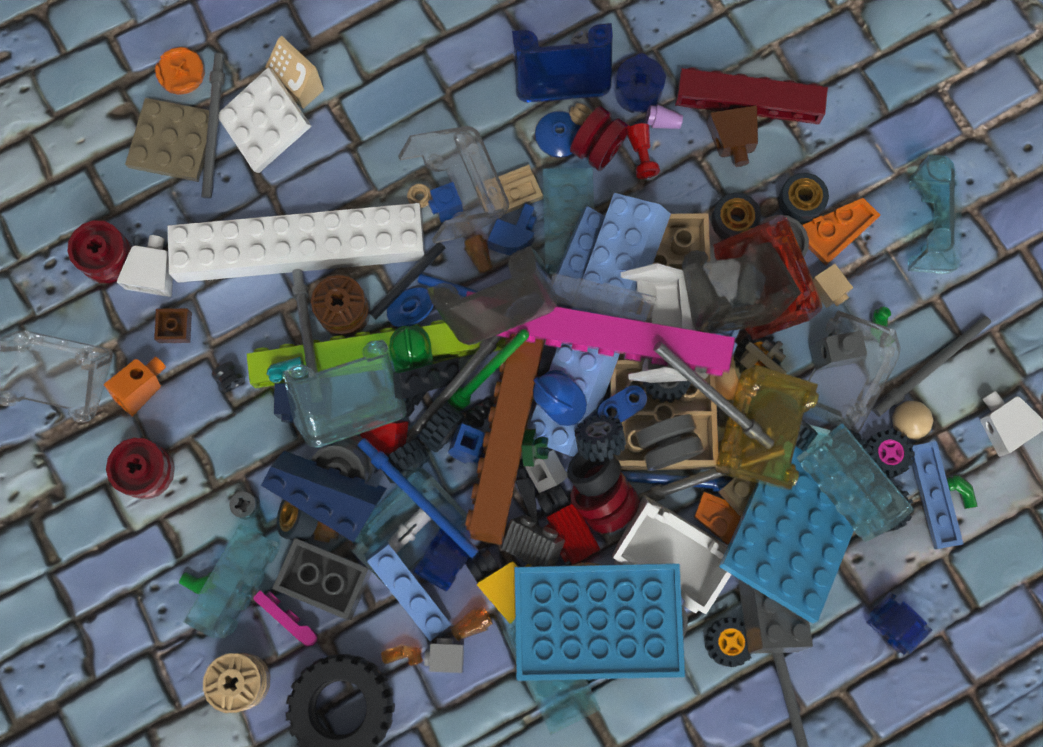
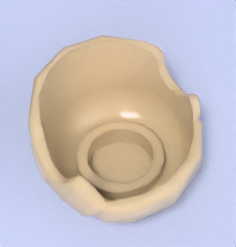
[715,362,746,400]
[892,401,933,441]

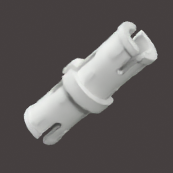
[387,508,432,553]

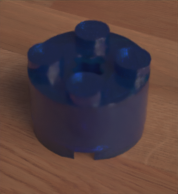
[615,54,666,113]
[414,528,469,592]
[866,592,933,655]

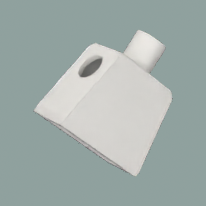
[117,235,173,297]
[980,391,1043,457]

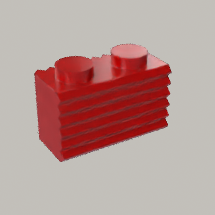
[545,504,600,565]

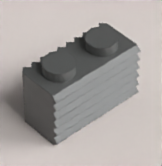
[501,515,565,567]

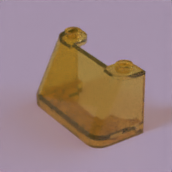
[716,365,819,490]

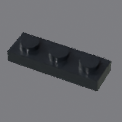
[393,356,459,399]

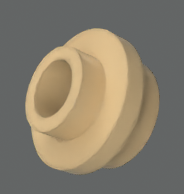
[569,103,592,126]
[407,184,431,208]

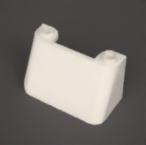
[612,495,731,614]

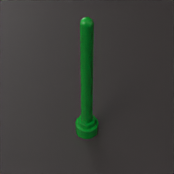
[448,329,529,411]

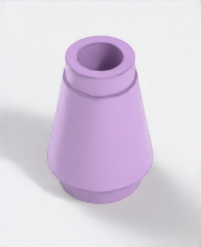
[645,104,683,129]

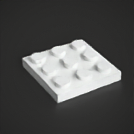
[219,68,311,173]

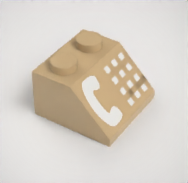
[265,36,324,109]

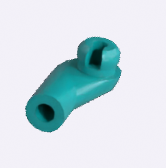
[267,357,304,383]

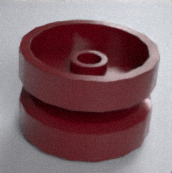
[570,106,630,171]
[67,220,132,283]
[106,438,175,499]
[570,464,640,533]

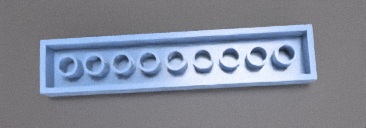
[528,193,671,457]

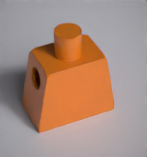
[103,356,166,417]

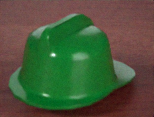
[389,325,433,372]

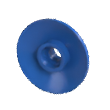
[535,111,581,158]
[387,288,434,327]

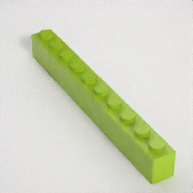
[246,317,506,389]

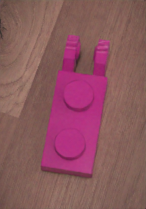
[253,591,318,647]

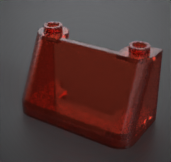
[713,215,822,340]

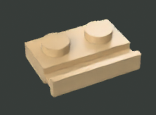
[484,165,543,217]

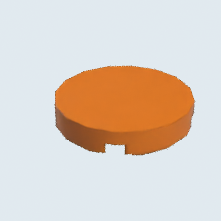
[155,47,205,95]

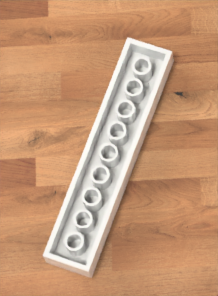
[167,203,425,283]

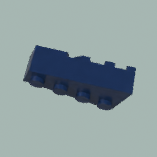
[261,451,387,542]

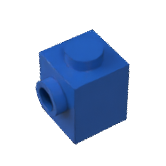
[428,182,464,223]

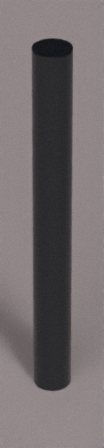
[369,241,446,320]

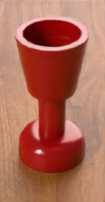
[627,123,660,179]

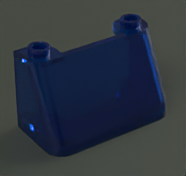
[512,23,613,103]

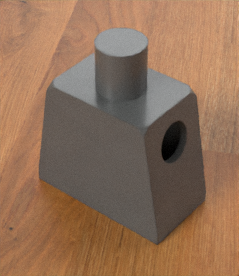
[810,331,868,371]

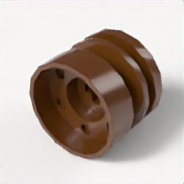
[311,275,370,338]

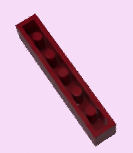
[675,67,828,124]

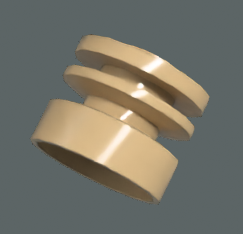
[203,653,270,713]

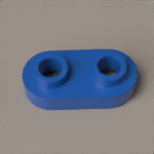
[597,386,647,423]

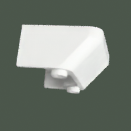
[621,263,709,383]

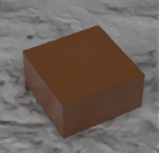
[154,308,192,343]

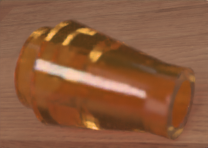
[464,234,493,274]
[451,606,493,641]

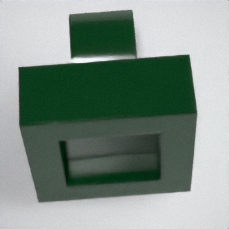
[521,429,549,467]

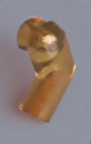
[381,645,423,666]

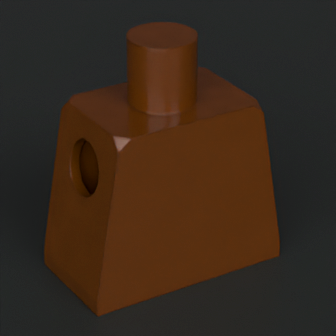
[707,106,758,167]

